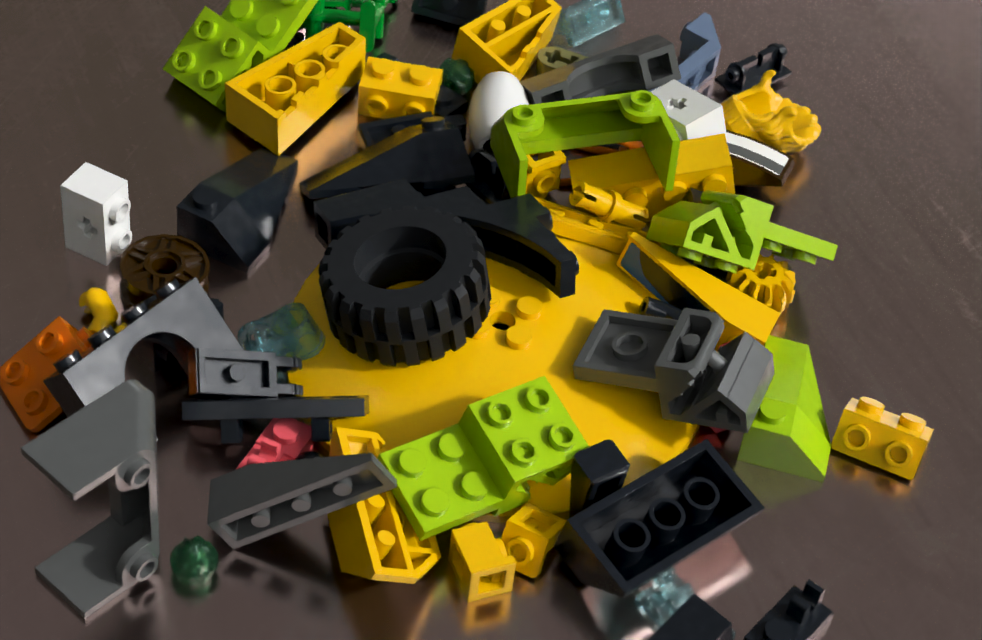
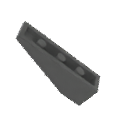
[207,453,397,549]

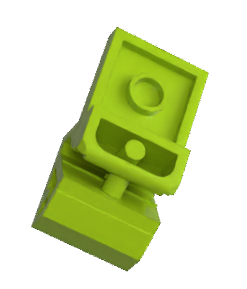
[162,0,318,113]
[646,190,838,274]
[377,376,589,541]

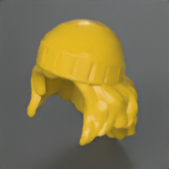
[720,70,821,153]

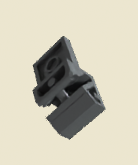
[573,308,775,433]

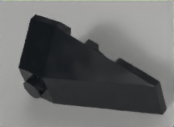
[299,116,475,199]

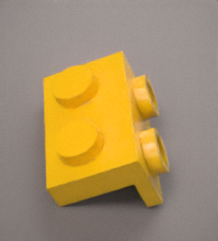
[358,56,443,119]
[831,397,934,480]

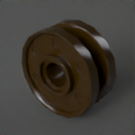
[119,234,210,309]

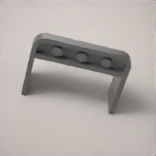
[21,379,160,619]

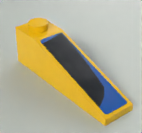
[616,232,781,351]

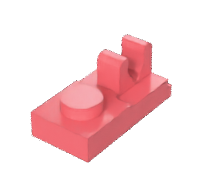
[235,418,315,470]

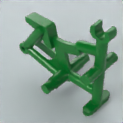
[300,0,399,53]

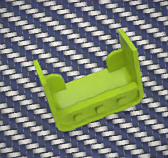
[490,90,680,198]

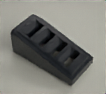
[569,440,630,518]

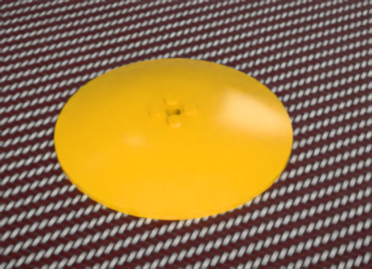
[284,234,700,523]

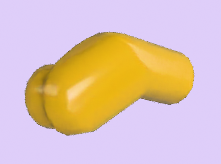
[79,287,118,334]

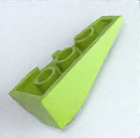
[737,335,831,483]

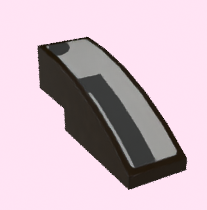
[726,130,795,187]

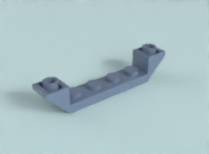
[599,12,721,146]

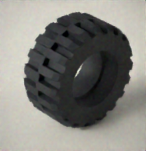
[318,205,491,366]

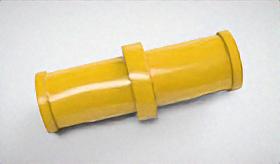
[569,180,649,230]

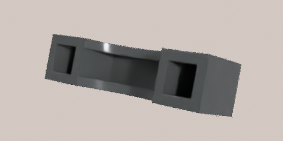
[520,34,681,105]

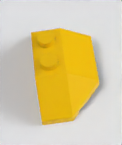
[327,427,442,584]

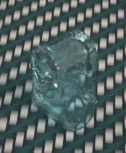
[237,303,325,360]

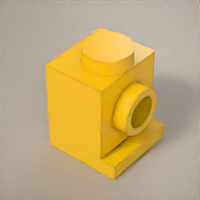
[525,150,567,199]
[448,521,516,602]

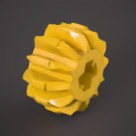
[726,253,796,317]

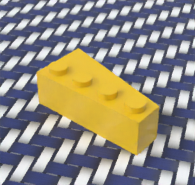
[225,22,366,156]
[568,133,735,222]

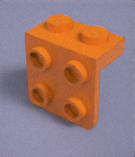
[0,316,93,433]

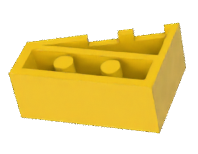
[451,0,562,84]

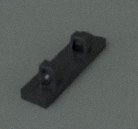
[182,395,369,444]

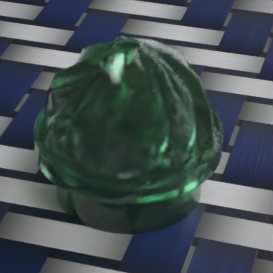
[439,58,475,95]
[170,535,218,585]

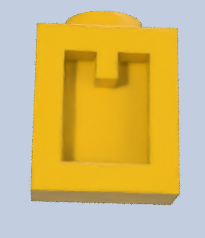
[501,503,567,578]

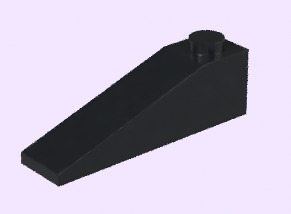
[176,147,298,274]

